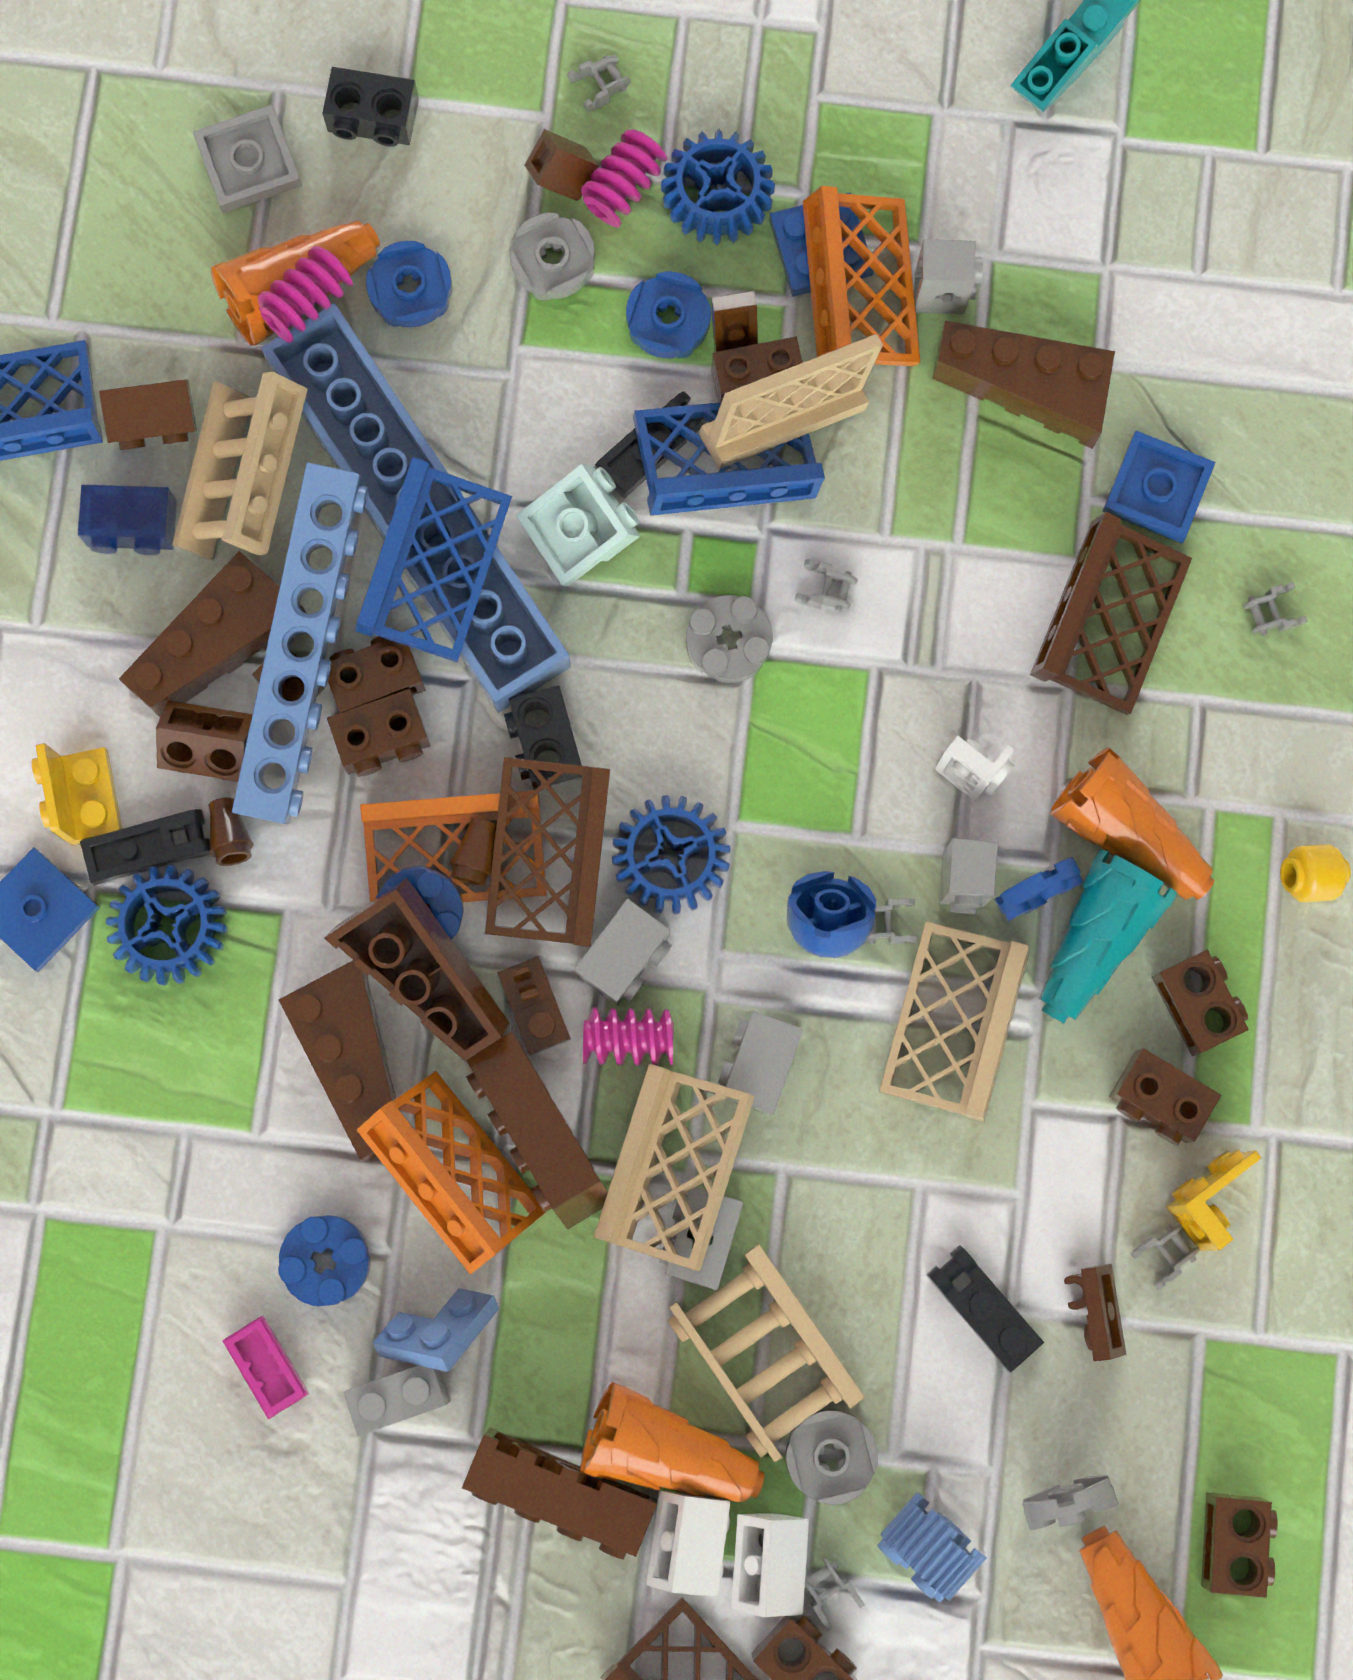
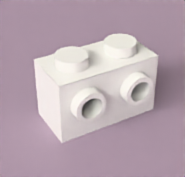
[646,1490,730,1597]
[731,1513,809,1618]

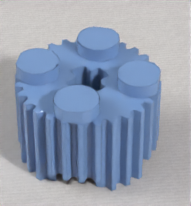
[877,1492,987,1602]

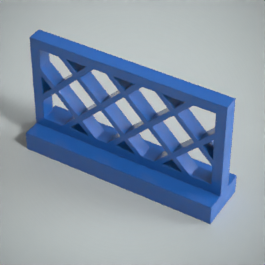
[0,340,103,461]
[633,402,825,516]
[355,457,512,662]

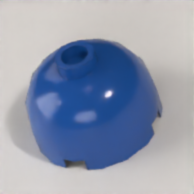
[787,871,876,958]

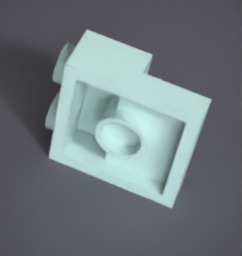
[516,464,640,586]

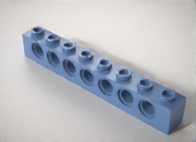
[232,462,368,824]

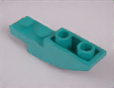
[1010,0,1141,113]

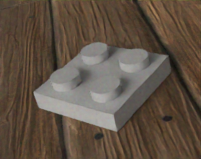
[193,105,302,213]

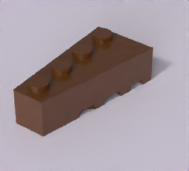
[932,320,1115,449]
[119,551,307,717]
[324,878,510,1061]
[278,960,396,1162]
[466,1031,608,1229]
[461,1428,657,1560]

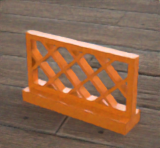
[802,186,920,366]
[360,790,547,905]
[357,1071,546,1275]

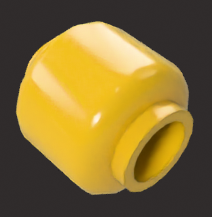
[1280,844,1351,902]

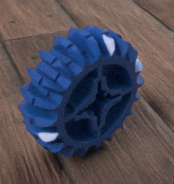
[661,129,775,246]
[612,795,731,915]
[106,865,228,986]

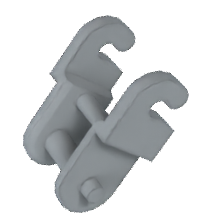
[567,55,631,112]
[794,559,858,612]
[1243,582,1308,636]
[867,898,918,945]
[1130,1224,1200,1290]
[804,1558,865,1631]

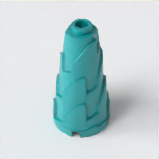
[1039,849,1178,1024]

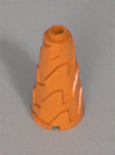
[211,220,380,346]
[1050,747,1215,900]
[580,1382,765,1503]
[1079,1525,1223,1680]

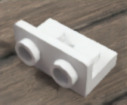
[934,736,1016,801]

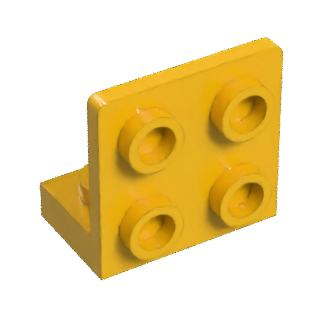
[31,743,123,845]
[1166,1149,1262,1251]

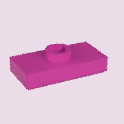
[222,1315,310,1420]

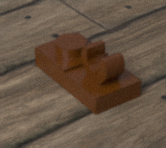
[711,291,758,352]
[497,956,571,1056]
[1064,1264,1127,1361]

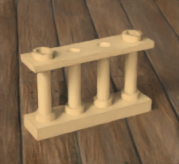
[172,372,308,559]
[667,1244,865,1462]

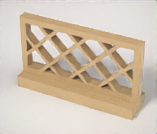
[699,334,883,469]
[879,921,1030,1122]
[594,1064,755,1272]

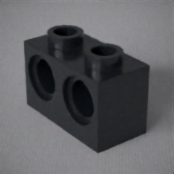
[322,66,419,147]
[504,685,583,790]

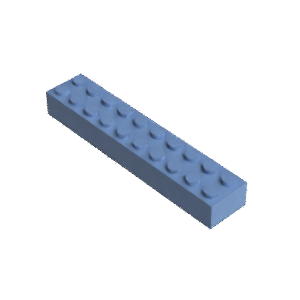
[261,303,571,713]

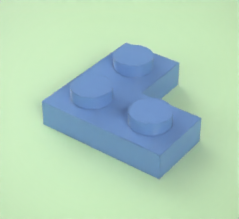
[373,1288,499,1372]

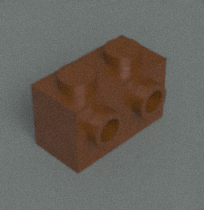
[99,379,197,450]
[328,636,426,713]
[327,689,431,777]
[1109,1048,1222,1146]

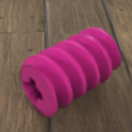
[581,129,668,228]
[258,246,353,343]
[583,1007,674,1066]

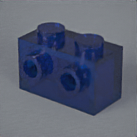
[78,484,177,555]

